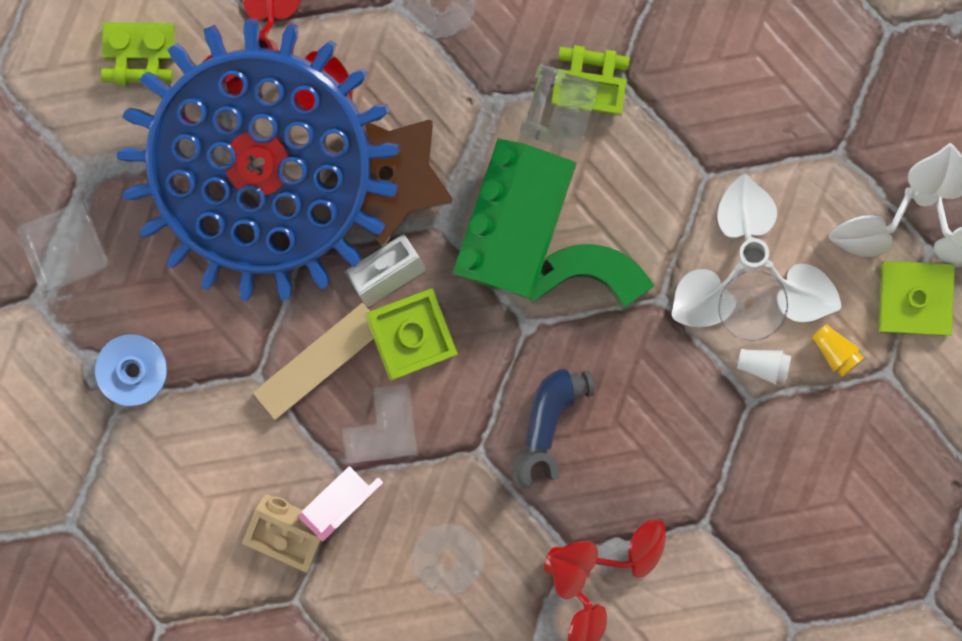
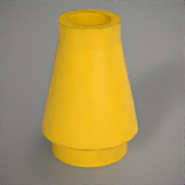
[811,324,864,377]

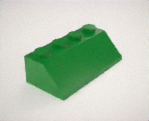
[452,138,577,299]

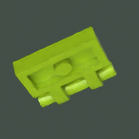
[101,22,176,86]
[551,45,630,116]

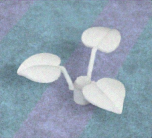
[828,143,962,268]
[671,174,841,328]

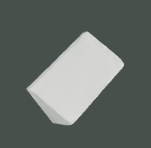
[344,234,426,307]

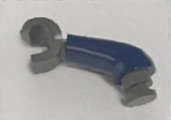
[512,369,595,490]

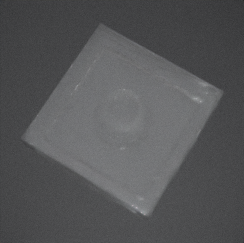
[16,201,110,294]

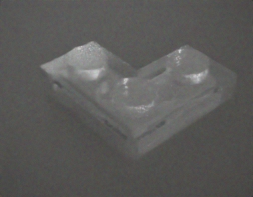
[342,384,418,464]

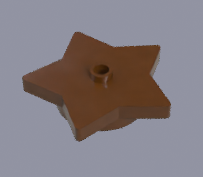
[323,120,453,246]

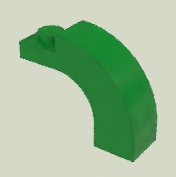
[529,244,654,309]

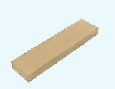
[252,302,374,420]

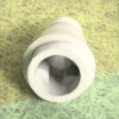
[737,349,792,385]

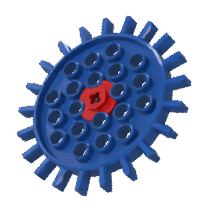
[117,19,400,301]

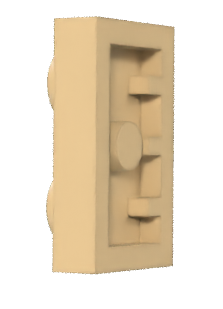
[242,494,321,573]

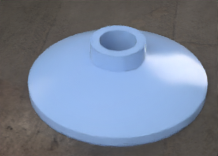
[95,334,167,406]

